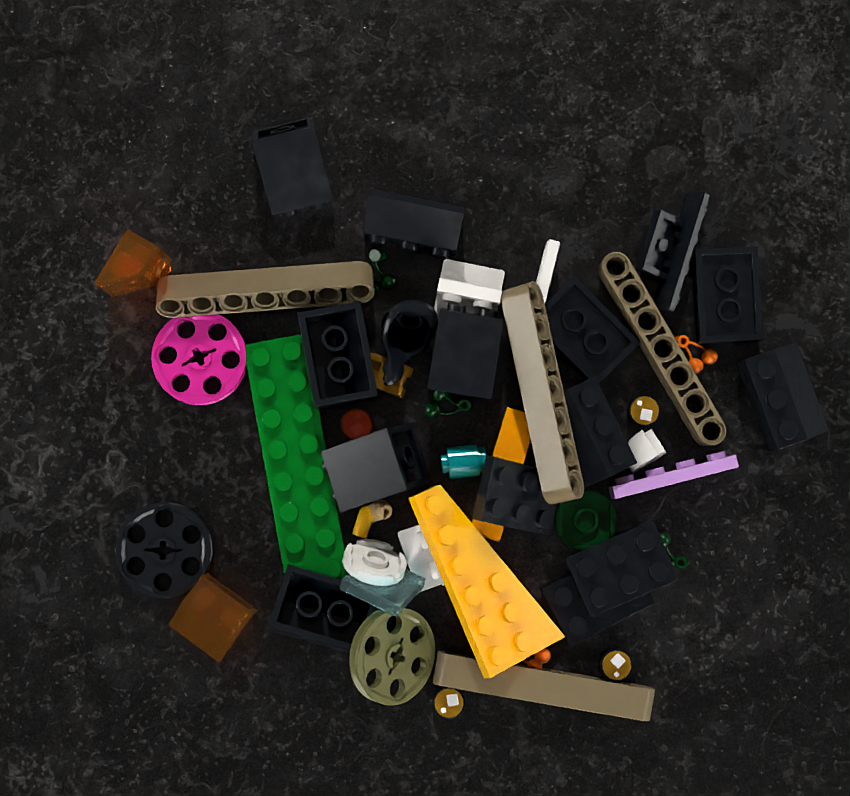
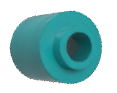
[441,445,486,479]

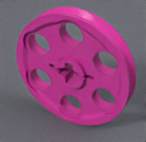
[151,314,247,405]

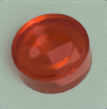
[341,408,373,440]

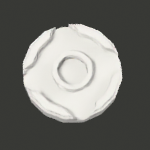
[342,539,407,586]

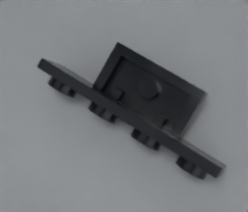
[636,191,710,312]

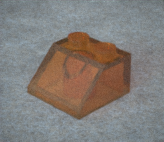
[94,229,172,297]
[169,573,258,663]

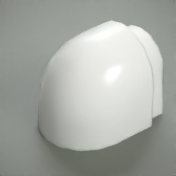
[628,429,666,473]

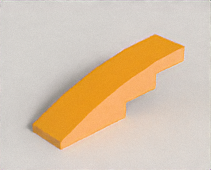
[472,407,531,542]

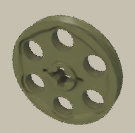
[349,606,435,706]

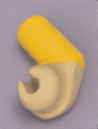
[352,500,393,539]

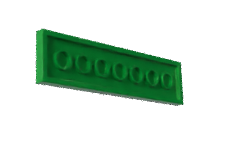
[245,334,351,582]

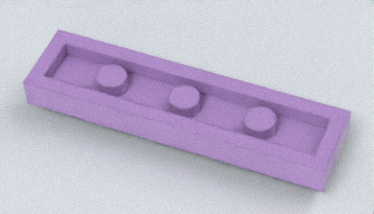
[608,451,739,499]

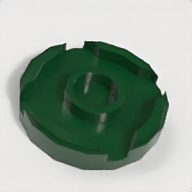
[554,489,618,551]

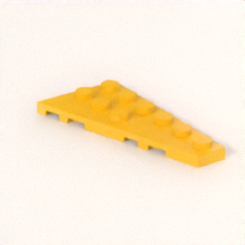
[408,485,565,679]

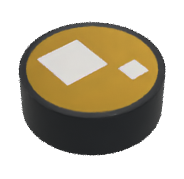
[627,395,660,427]
[600,648,633,681]
[433,687,465,719]

